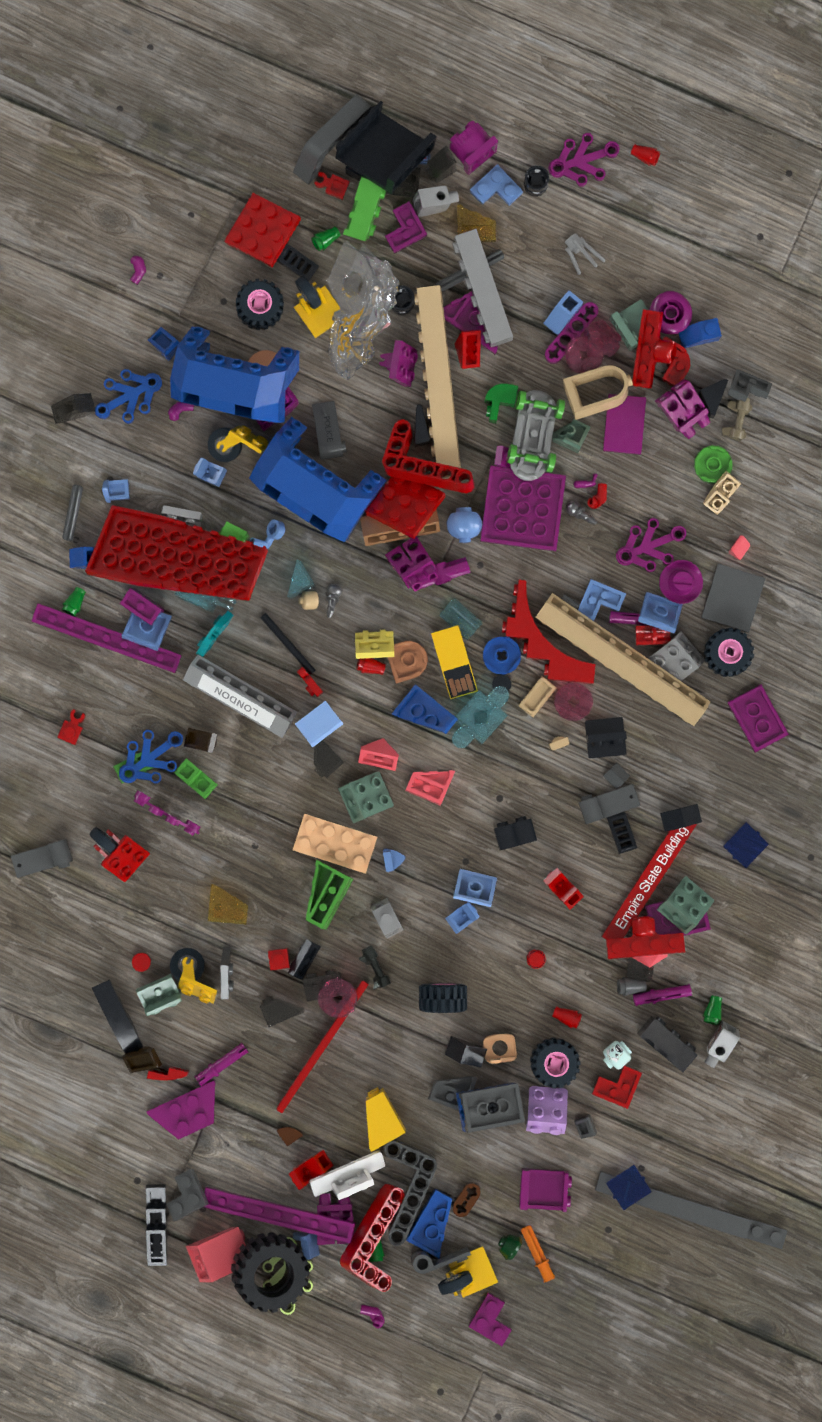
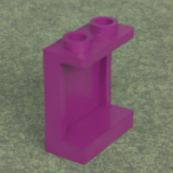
[519,1168,572,1212]

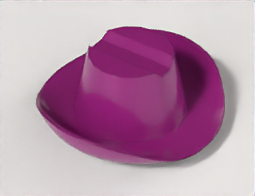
[649,291,693,334]
[659,560,703,604]

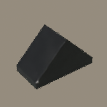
[698,379,728,419]
[660,804,702,832]
[445,1036,487,1067]

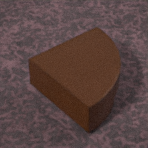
[276,1127,303,1147]

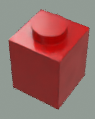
[268,948,290,970]

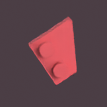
[405,770,455,806]

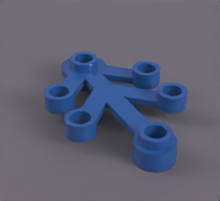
[95,369,162,424]
[119,730,183,784]

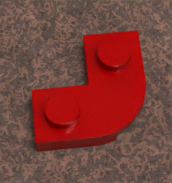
[662,336,691,386]

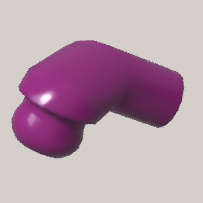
[130,256,146,285]
[168,402,194,421]
[360,1304,385,1329]

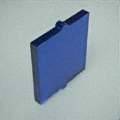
[723,822,769,868]
[606,1165,652,1210]

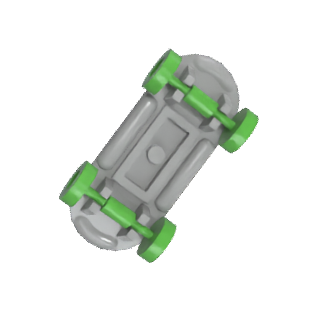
[506,390,565,481]

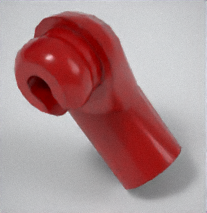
[587,483,607,509]

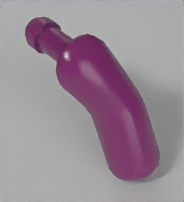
[573,473,598,488]

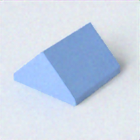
[295,701,343,747]
[453,869,497,907]

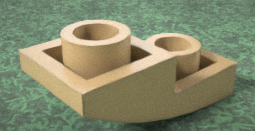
[703,471,741,515]

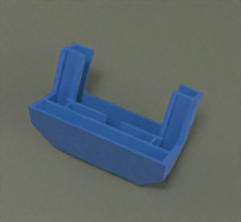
[170,326,300,423]
[249,417,387,542]

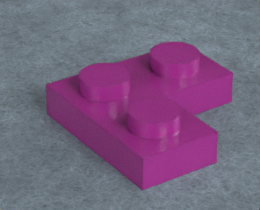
[385,202,427,254]
[468,1292,512,1347]

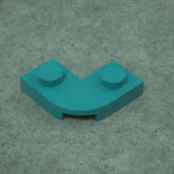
[196,611,234,657]

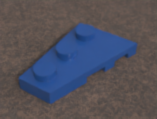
[392,684,458,734]
[406,1188,452,1259]

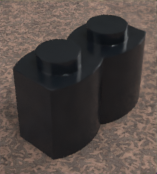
[493,816,537,851]

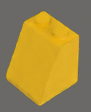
[366,1087,406,1152]

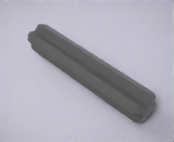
[62,485,83,541]

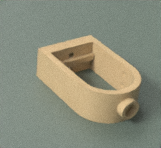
[563,365,633,420]

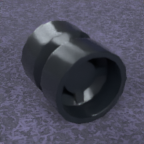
[524,166,549,197]
[390,285,415,315]

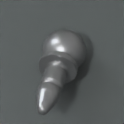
[566,501,597,525]
[326,584,342,618]

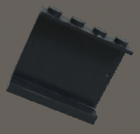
[335,101,437,194]

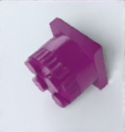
[449,120,498,175]

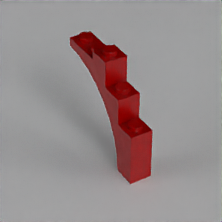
[502,580,596,684]

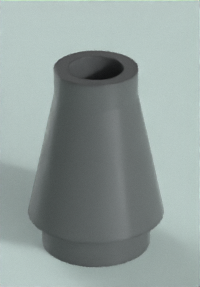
[617,977,647,996]

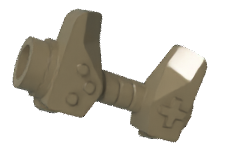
[722,398,752,441]

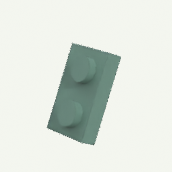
[136,974,182,1016]

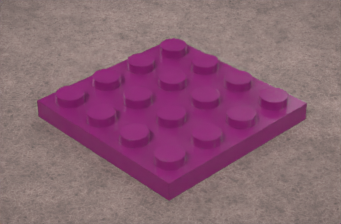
[480,466,566,552]

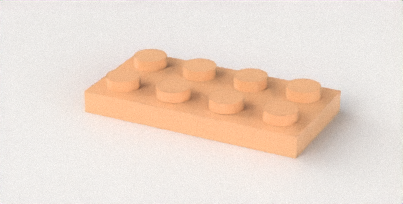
[293,814,377,874]

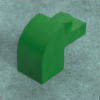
[484,384,518,424]

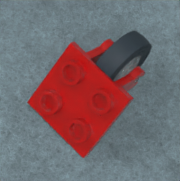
[89,827,150,882]

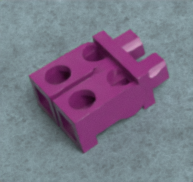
[655,379,710,439]
[385,536,438,592]
[317,1193,355,1245]

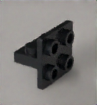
[585,717,627,759]

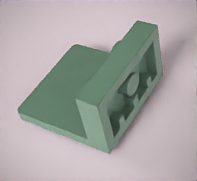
[609,300,648,352]
[338,771,394,824]
[657,876,714,934]

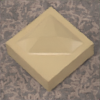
[548,736,569,751]

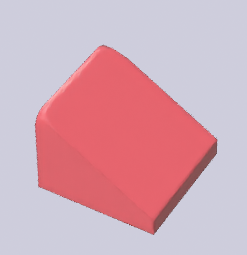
[729,535,750,560]

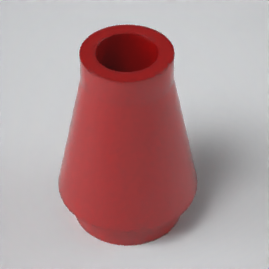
[631,144,660,166]
[356,658,386,675]
[552,1006,582,1029]

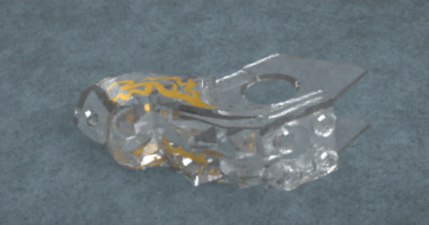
[327,241,399,380]

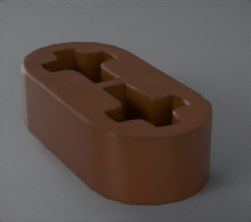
[453,1182,481,1217]

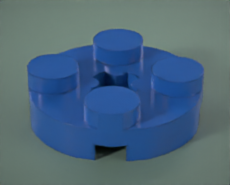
[483,637,521,675]

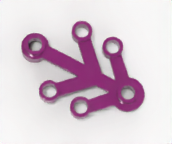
[548,133,620,187]
[616,518,687,573]
[133,790,200,836]

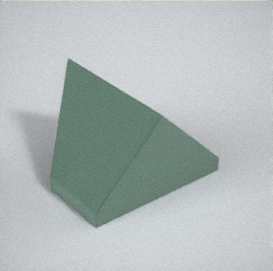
[552,419,591,454]

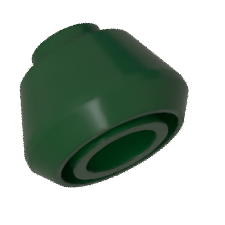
[498,1234,522,1260]

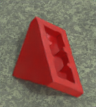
[454,329,481,369]

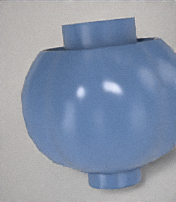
[447,507,482,543]

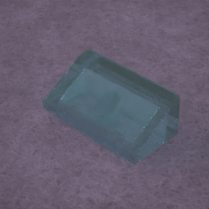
[439,598,483,640]

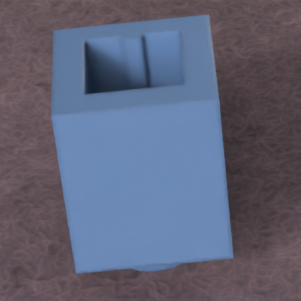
[543,290,584,336]

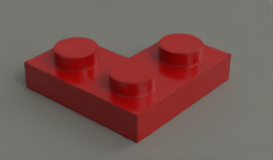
[592,1066,642,1109]

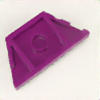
[444,291,498,355]
[146,1080,216,1140]

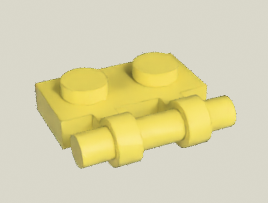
[355,629,394,659]

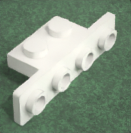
[309,1150,385,1200]

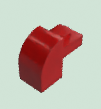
[543,868,584,910]
[289,1150,334,1190]

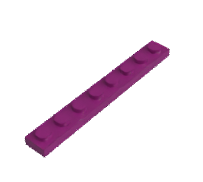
[31,604,182,674]
[204,1187,355,1243]

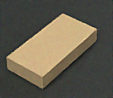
[518,676,557,718]

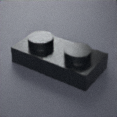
[288,939,321,980]

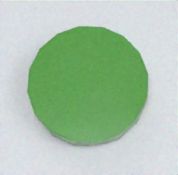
[694,445,733,484]

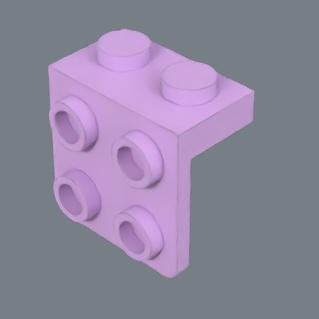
[526,1086,568,1135]

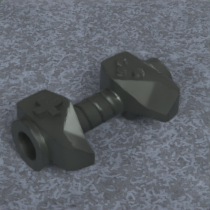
[359,945,391,990]

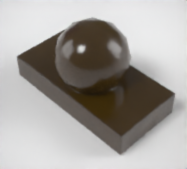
[184,728,217,753]
[122,1046,162,1073]

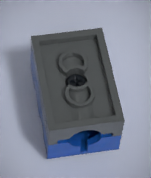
[456,1083,525,1133]

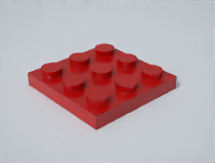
[224,193,301,268]
[365,477,445,539]

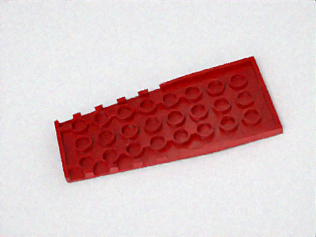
[85,505,268,601]

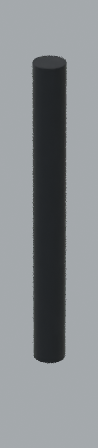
[260,613,316,675]

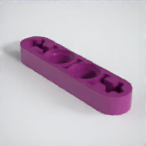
[545,302,598,364]

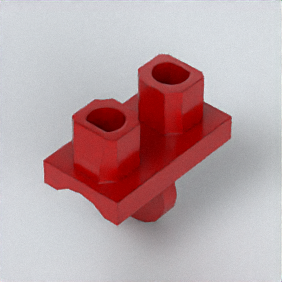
[635,625,671,645]

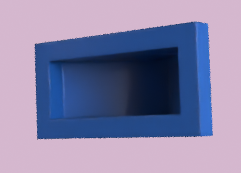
[148,327,179,361]

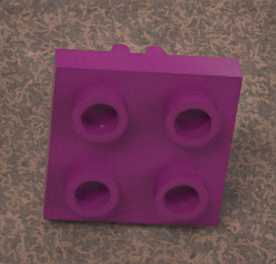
[379,340,418,387]

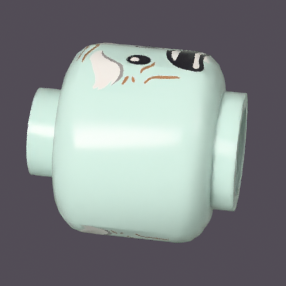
[603,1041,632,1070]

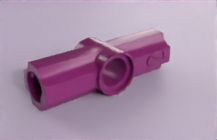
[419,557,471,590]

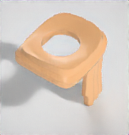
[483,1034,517,1064]

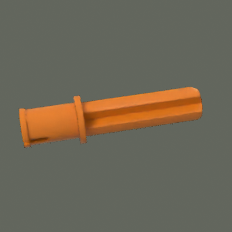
[521,1225,555,1283]

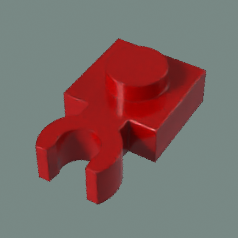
[314,172,350,200]
[297,667,323,697]
[57,709,86,745]

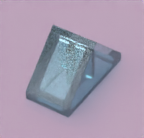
[287,560,315,599]

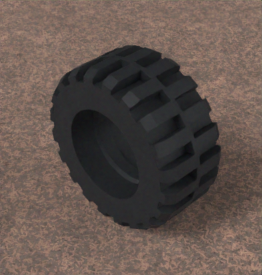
[231,1232,309,1313]

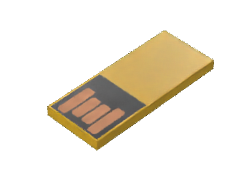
[431,625,478,699]

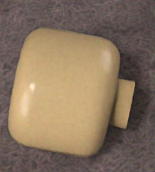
[299,591,319,610]

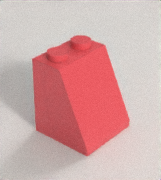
[186,1227,246,1282]

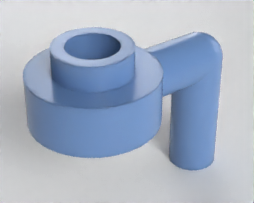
[250,519,285,549]

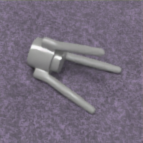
[565,233,606,275]

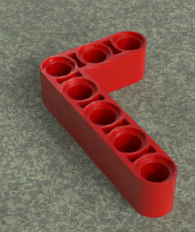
[382,419,475,493]
[340,1184,404,1292]

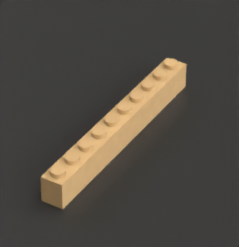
[414,285,461,479]
[535,593,710,726]

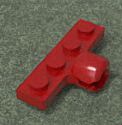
[632,309,677,388]
[606,916,685,959]

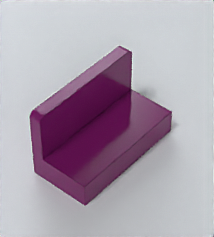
[119,588,165,625]

